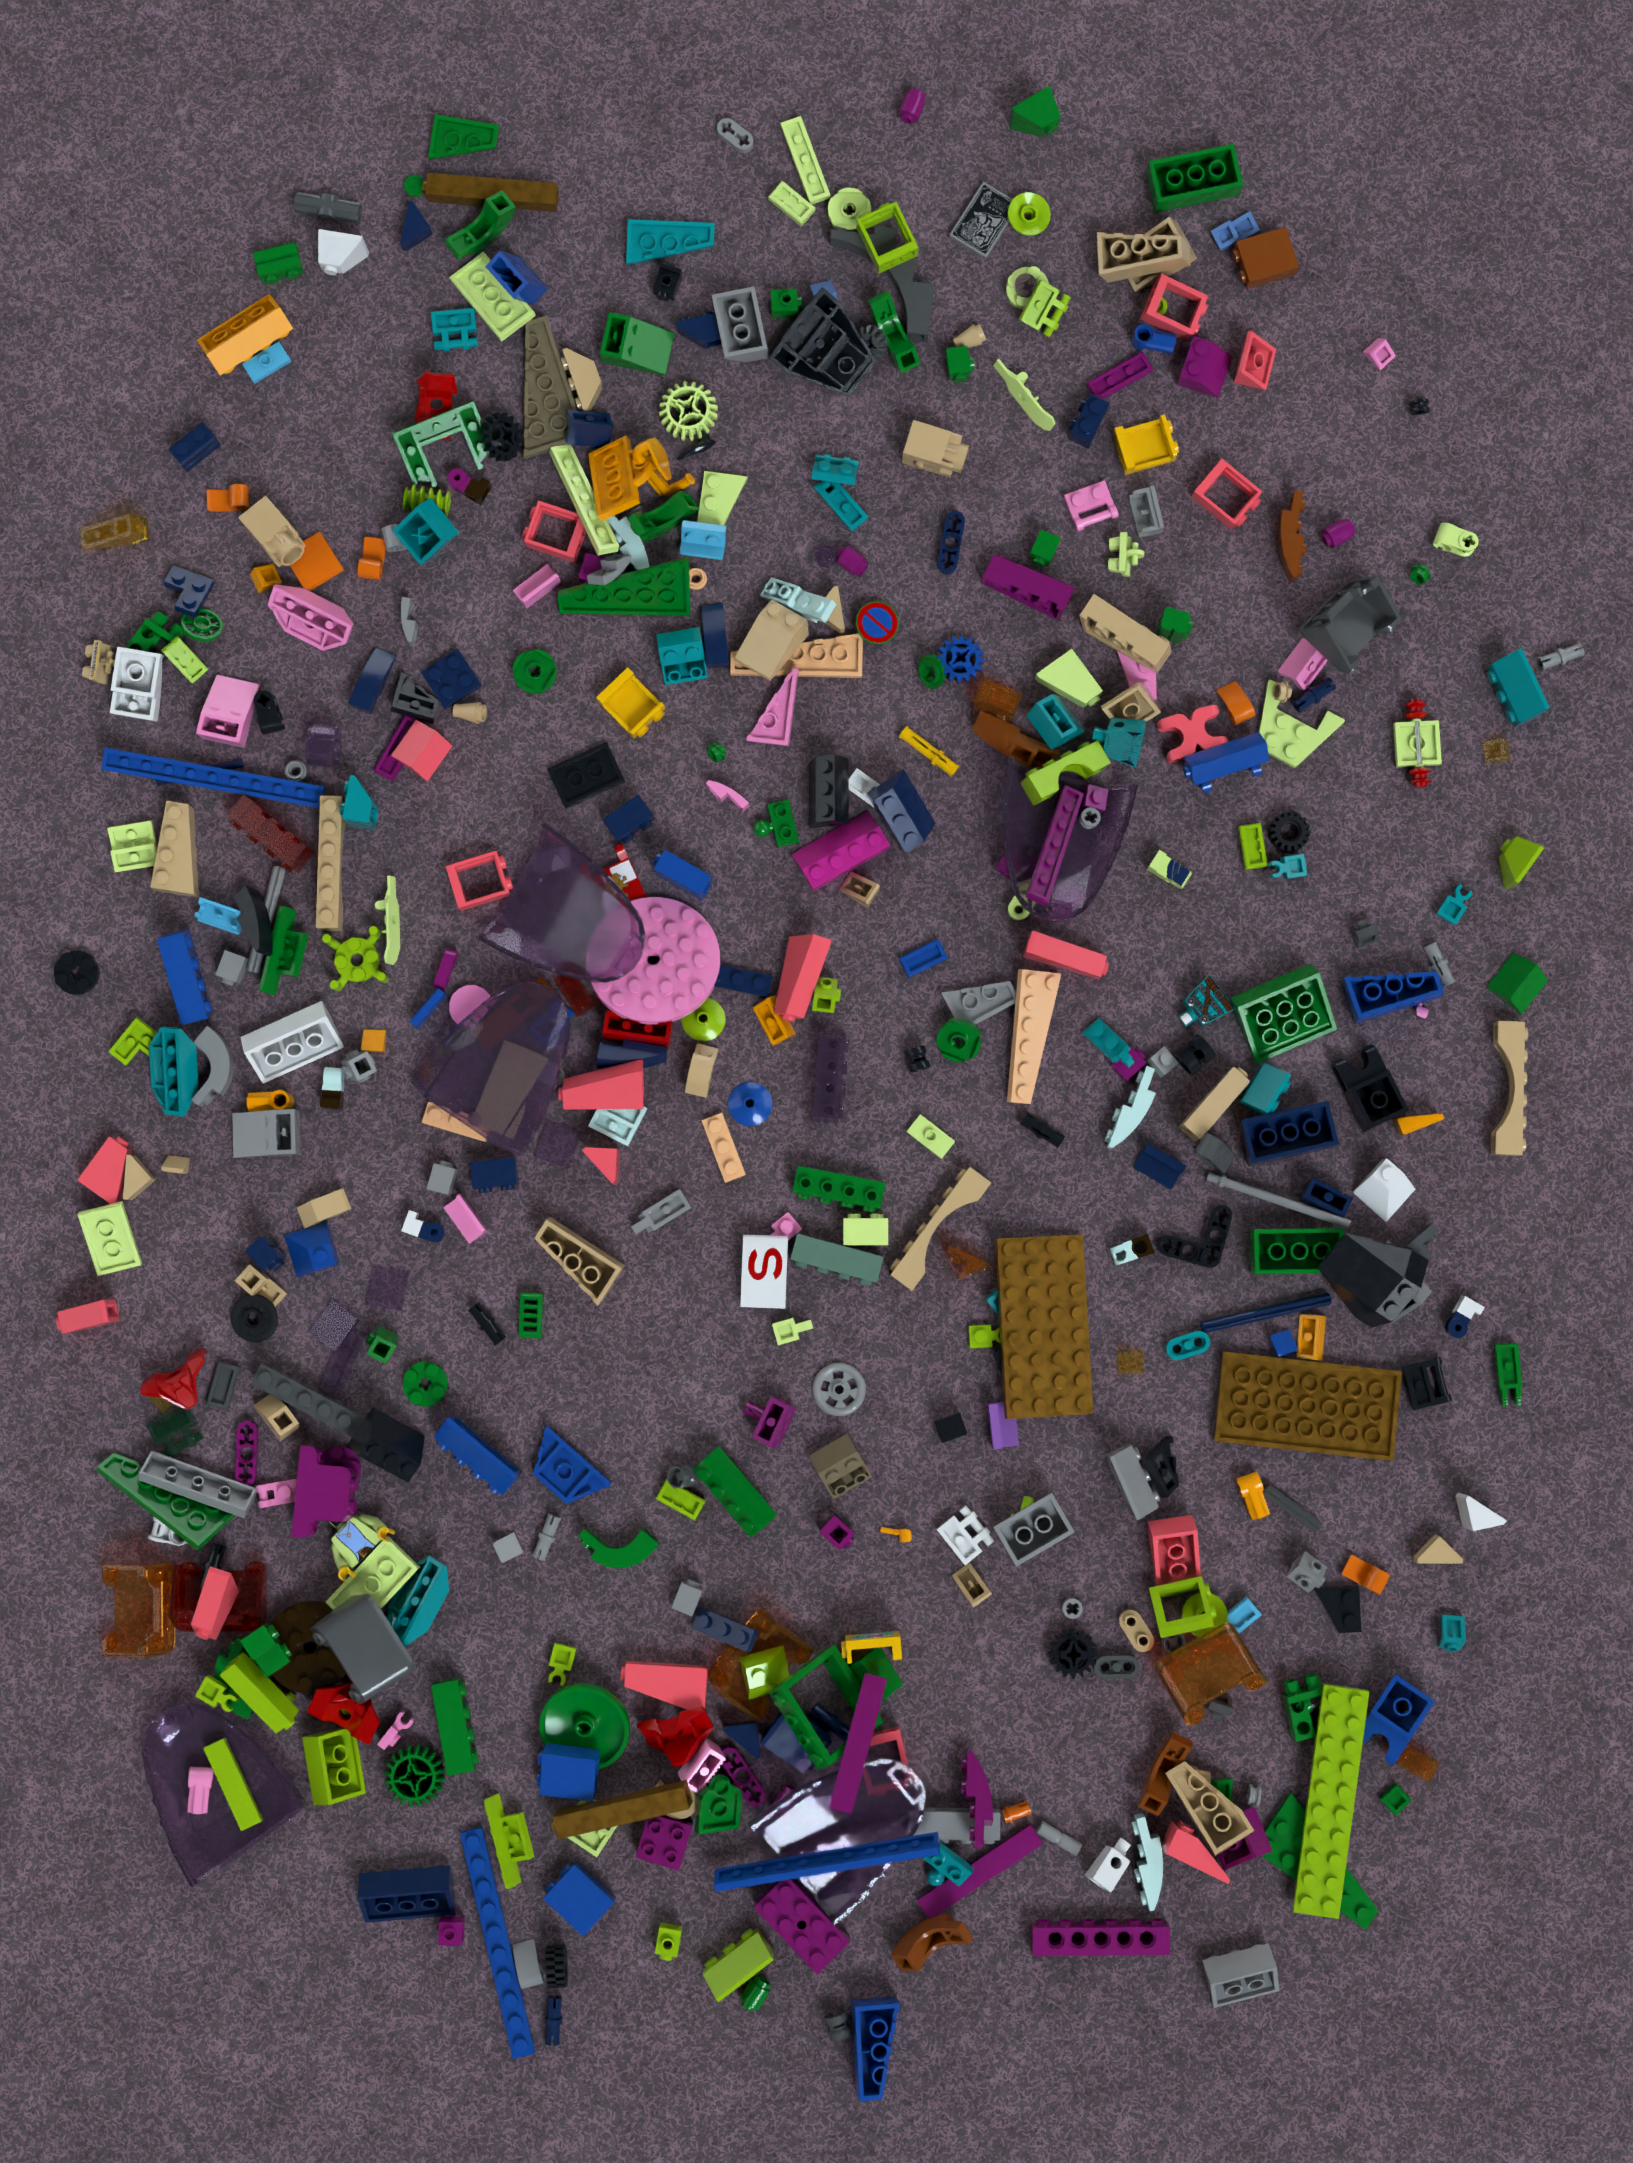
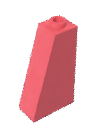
[1023,931,1109,979]
[774,934,831,1022]
[558,1060,644,1110]
[621,1661,708,1710]

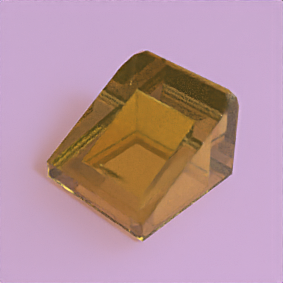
[1482,738,1511,764]
[1116,1351,1144,1374]
[148,1396,173,1414]

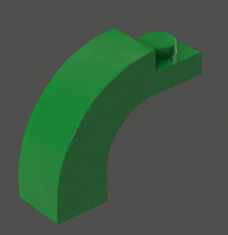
[445,190,516,260]
[868,291,920,374]
[627,492,700,542]
[578,1527,660,1568]
[214,1635,254,1720]

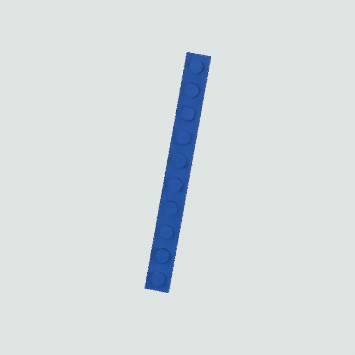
[101,748,325,808]
[460,1826,536,2059]
[714,1832,940,1892]

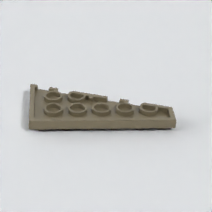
[524,316,577,459]

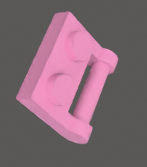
[1064,480,1119,532]

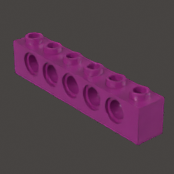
[1031,1918,1170,1956]

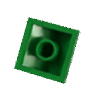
[1486,953,1548,1015]
[848,1647,903,1701]

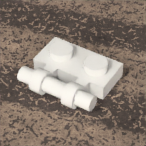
[937,1505,994,1565]

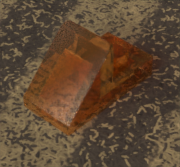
[945,1245,990,1279]

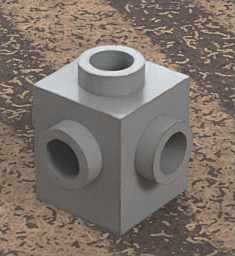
[341,1049,377,1083]
[1287,1551,1327,1593]

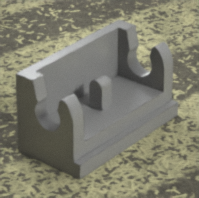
[1128,486,1164,538]

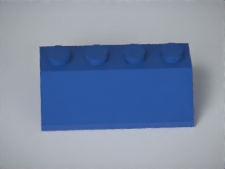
[434,1415,522,1495]

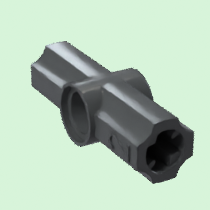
[294,192,362,224]

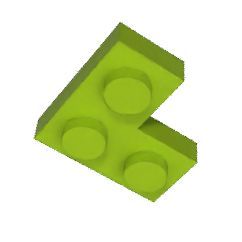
[108,1017,157,1065]

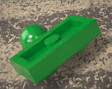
[753,800,799,848]

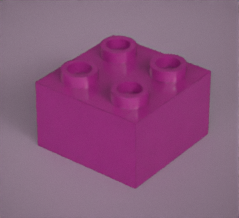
[635,1815,693,1871]

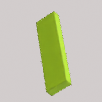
[203,1737,263,1831]

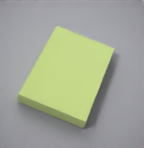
[77,1201,142,1276]

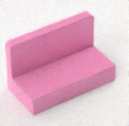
[513,564,561,609]
[1278,638,1328,691]
[443,1194,488,1244]

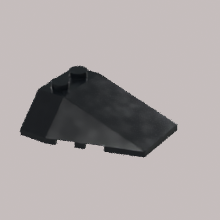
[768,287,877,397]
[1317,1233,1428,1328]

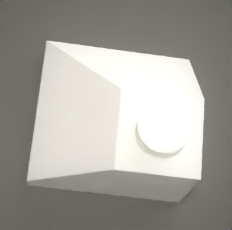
[318,229,369,275]
[1353,1158,1415,1222]

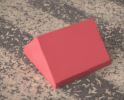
[1233,331,1276,390]
[391,720,452,782]
[582,1147,620,1185]

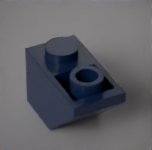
[676,312,722,349]

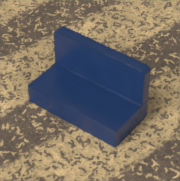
[566,410,613,447]
[1133,1144,1187,1189]

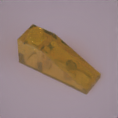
[80,513,150,551]

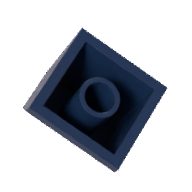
[760,1711,832,1773]

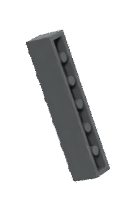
[251,1363,366,1437]

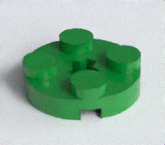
[513,649,557,694]
[936,1018,982,1063]
[403,1362,448,1407]

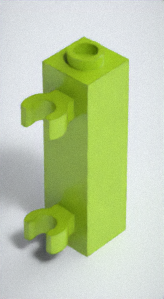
[220,1652,299,1734]

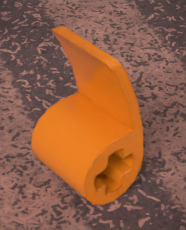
[206,484,249,512]
[357,537,386,581]
[1216,681,1255,726]
[1342,1555,1390,1595]

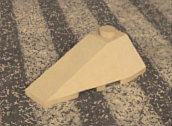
[1165,1761,1254,1857]

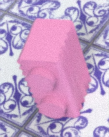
[677,1738,726,1794]

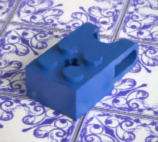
[1363,1674,1436,1766]

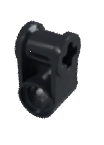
[254,690,285,735]

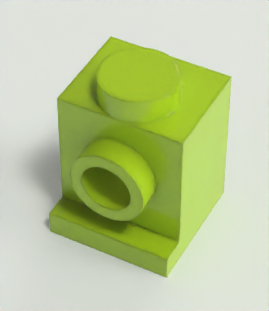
[655,1922,683,1961]

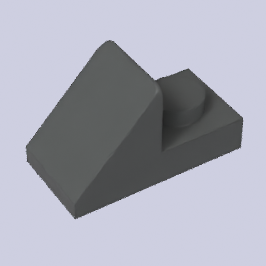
[1401,1223,1439,1259]

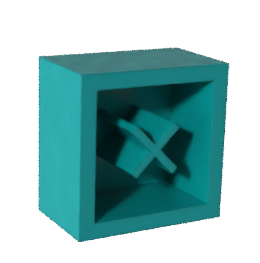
[392,498,459,566]

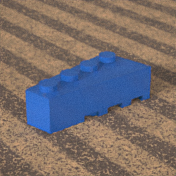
[157,928,213,1025]

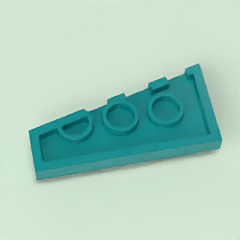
[626,219,715,265]

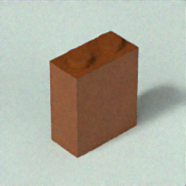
[1232,227,1299,289]

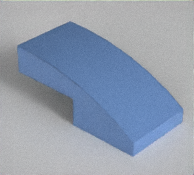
[1211,211,1260,251]

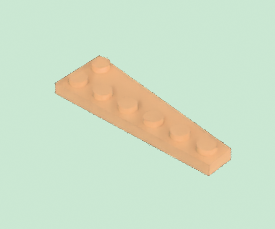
[730,634,863,678]
[1007,969,1061,1104]

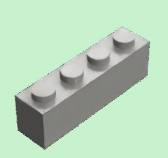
[908,1807,1000,1844]

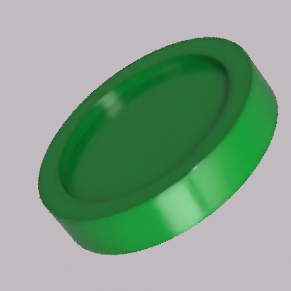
[404,175,424,197]

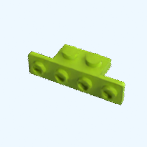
[484,1793,535,1889]

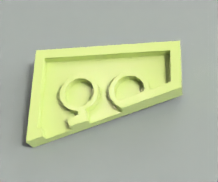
[697,471,748,526]

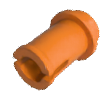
[1001,1800,1031,1824]

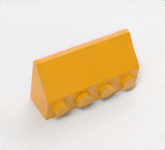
[197,294,293,376]

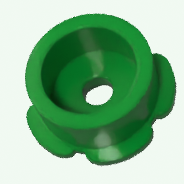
[1410,564,1431,585]
[706,742,726,763]

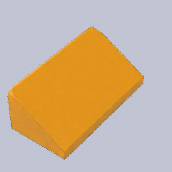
[752,995,796,1046]
[1296,1314,1326,1361]

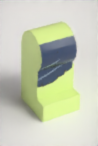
[1147,850,1192,889]

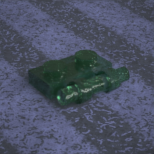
[146,1408,204,1457]

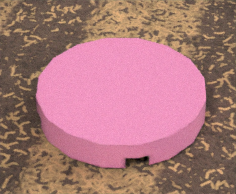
[449,985,494,1029]

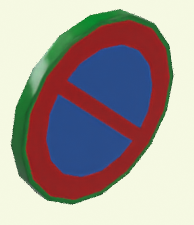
[855,601,899,645]

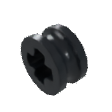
[1409,398,1430,415]

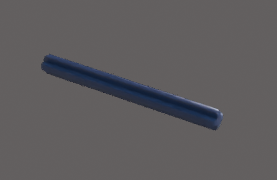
[1200,1293,1332,1333]

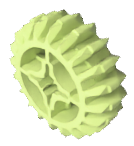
[659,381,718,441]

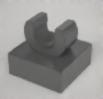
[1354,919,1380,948]
[1207,1691,1233,1722]

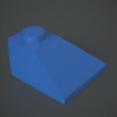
[284,1222,340,1278]

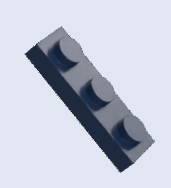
[714,965,773,998]
[692,1607,758,1652]

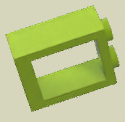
[856,202,919,274]
[1149,1576,1217,1638]

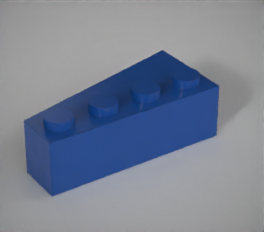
[1341,972,1444,1024]
[851,1997,900,2101]

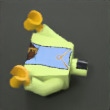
[330,1514,395,1583]

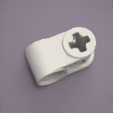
[148,1516,187,1546]

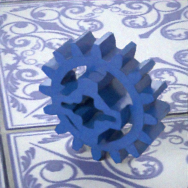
[937,635,984,684]

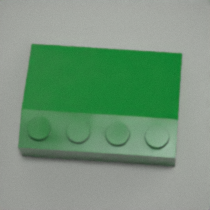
[1229,964,1337,1064]

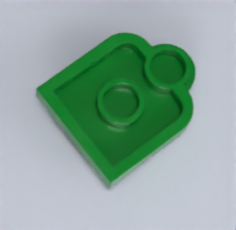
[694,1774,742,1835]

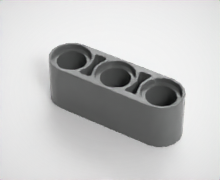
[1194,1133,1235,1174]

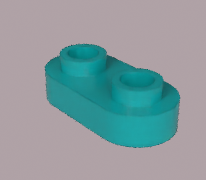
[1165,1331,1210,1360]

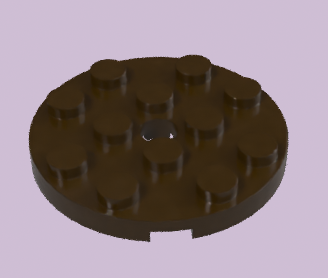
[271,1601,346,1693]

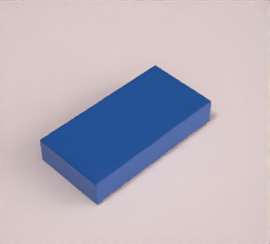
[899,939,948,978]
[410,989,447,1029]

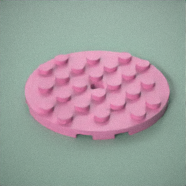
[587,897,720,1024]

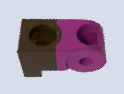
[448,468,492,505]

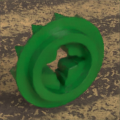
[918,654,947,689]

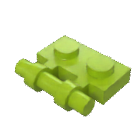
[1018,280,1071,337]

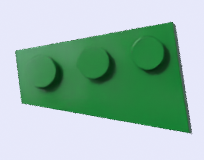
[428,114,500,160]

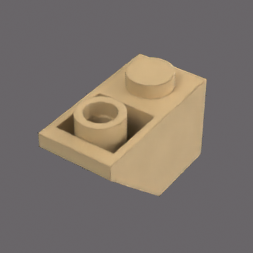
[254,1394,299,1441]

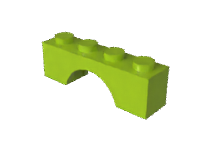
[1020,740,1111,806]

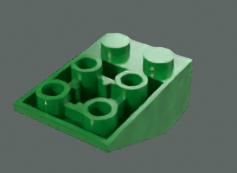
[600,312,675,376]

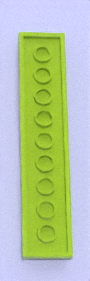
[1292,1683,1369,1919]

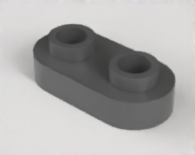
[1093,1654,1139,1679]

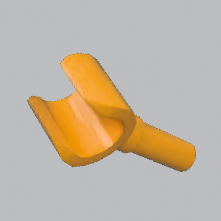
[880,1527,912,1542]

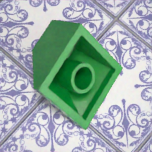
[1009,86,1061,136]

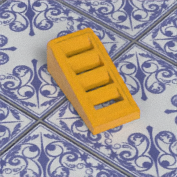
[1393,1114,1444,1136]

